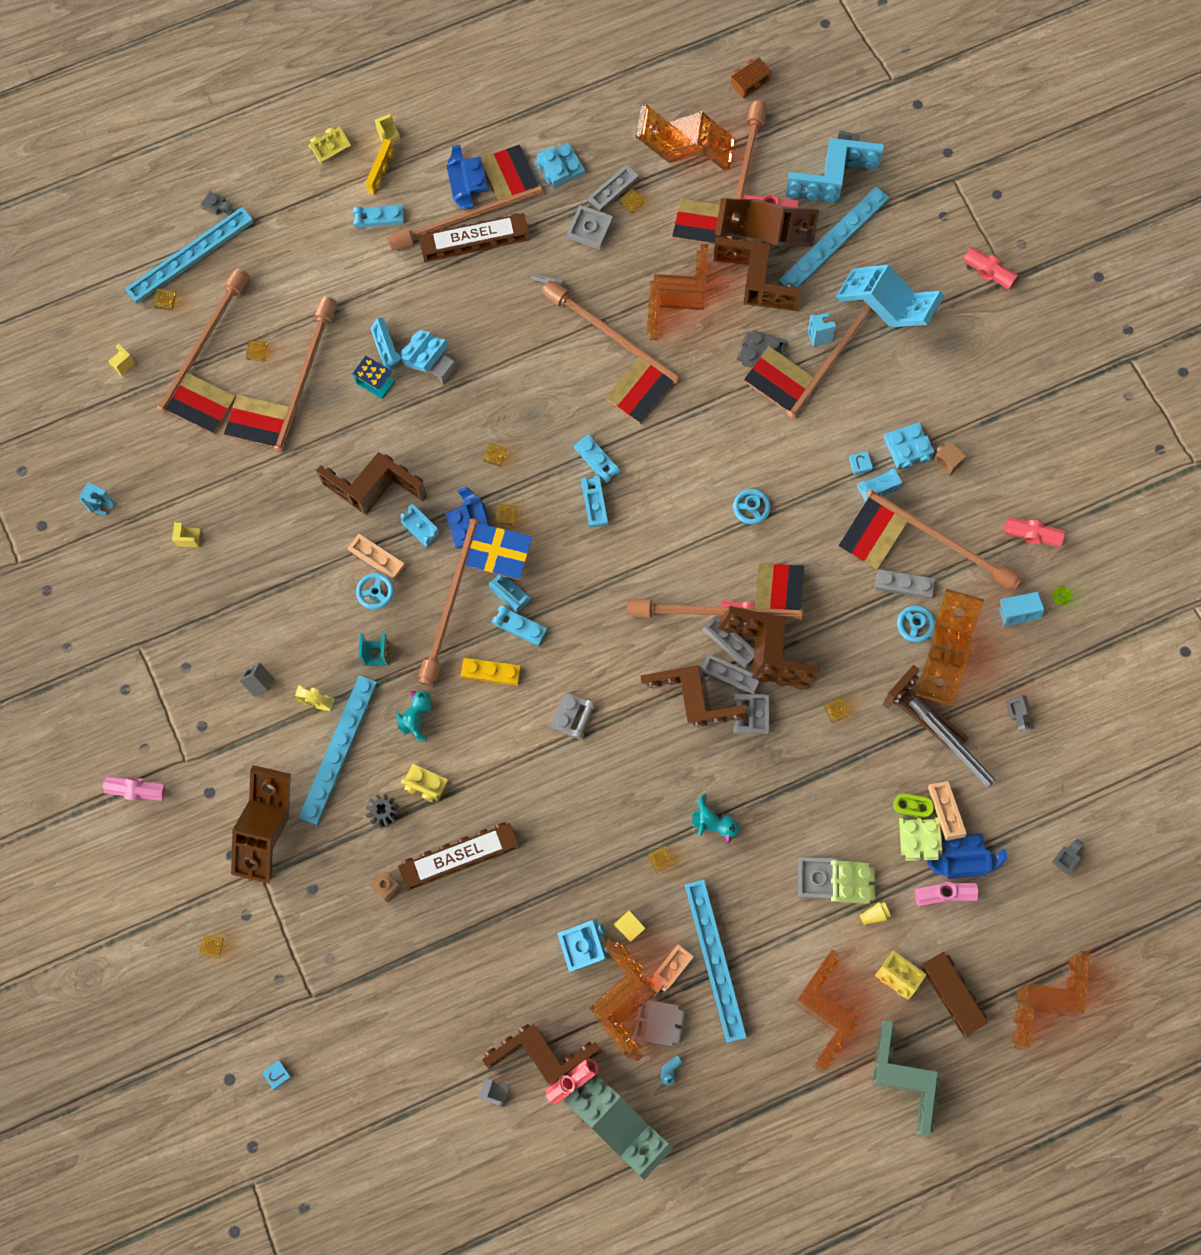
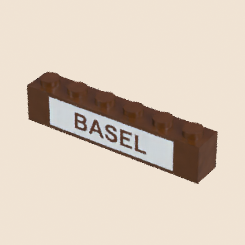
[418,213,530,263]
[398,822,519,891]

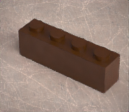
[920,952,988,1037]

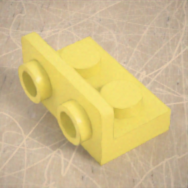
[308,126,351,163]
[401,764,448,802]
[875,950,926,1000]

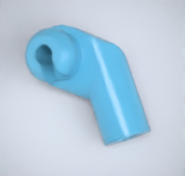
[661,1055,683,1086]

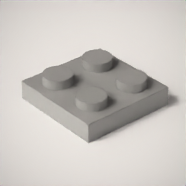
[566,205,613,250]
[798,857,839,899]

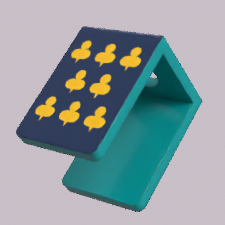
[352,355,394,399]
[358,633,389,666]

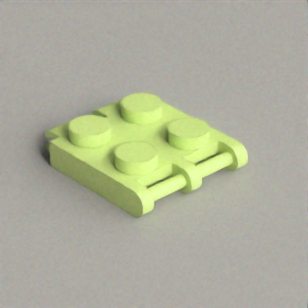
[899,817,942,861]
[831,860,875,904]

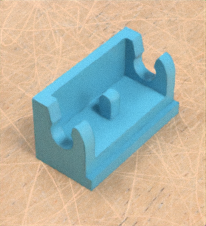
[808,313,836,347]
[857,468,902,502]
[78,482,115,516]
[400,504,440,548]
[489,575,532,614]
[999,592,1044,627]

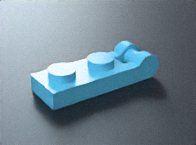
[353,204,404,228]
[370,318,401,371]
[574,434,621,484]
[581,475,608,528]
[491,606,548,647]

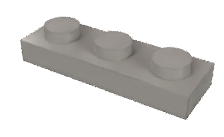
[588,164,639,212]
[875,569,935,599]
[702,615,754,669]
[702,654,760,694]

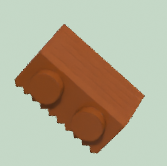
[730,57,772,98]

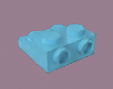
[535,143,585,189]
[400,330,449,373]
[884,422,934,469]
[557,920,612,972]

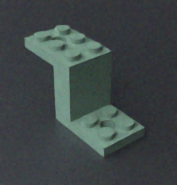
[872,1020,940,1137]
[564,1075,673,1180]

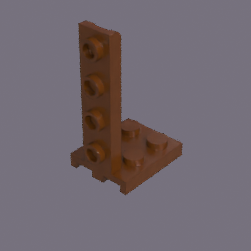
[883,665,968,752]

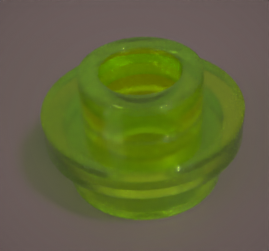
[1052,586,1072,605]

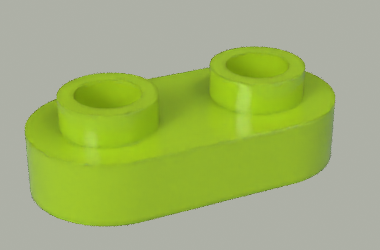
[893,794,934,818]

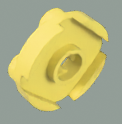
[295,686,335,711]

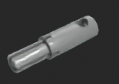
[531,274,564,286]

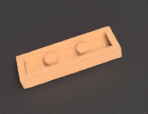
[348,534,405,580]
[928,781,967,841]

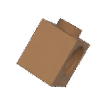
[934,441,966,475]
[371,871,401,902]

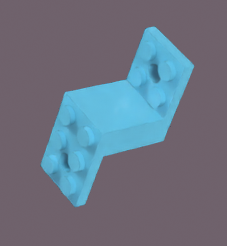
[785,138,884,203]
[836,265,945,327]

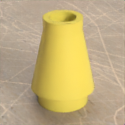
[860,902,891,926]

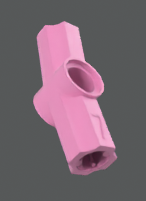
[103,776,166,801]
[914,882,978,907]

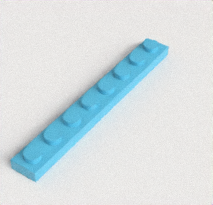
[778,187,889,288]
[125,207,254,304]
[299,676,378,826]
[685,880,746,1043]

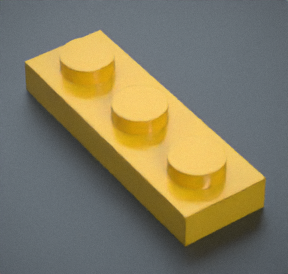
[365,139,394,195]
[461,658,521,686]

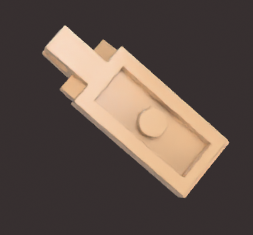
[648,944,694,998]

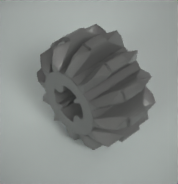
[366,794,399,828]

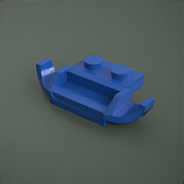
[447,145,488,210]
[446,486,491,549]
[927,833,1008,879]

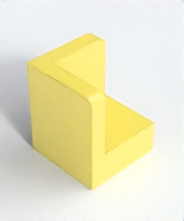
[375,114,400,142]
[108,344,135,376]
[172,522,201,547]
[614,911,645,942]

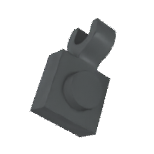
[201,191,234,216]
[1006,695,1033,731]
[1052,839,1084,875]

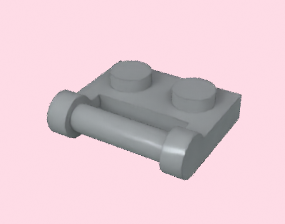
[550,692,597,740]
[733,694,769,734]

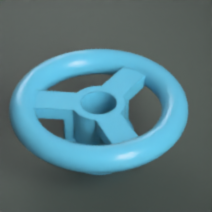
[733,489,771,525]
[356,573,394,610]
[897,606,936,642]

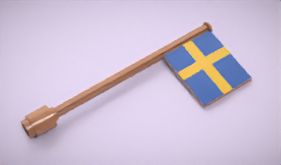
[418,519,533,687]

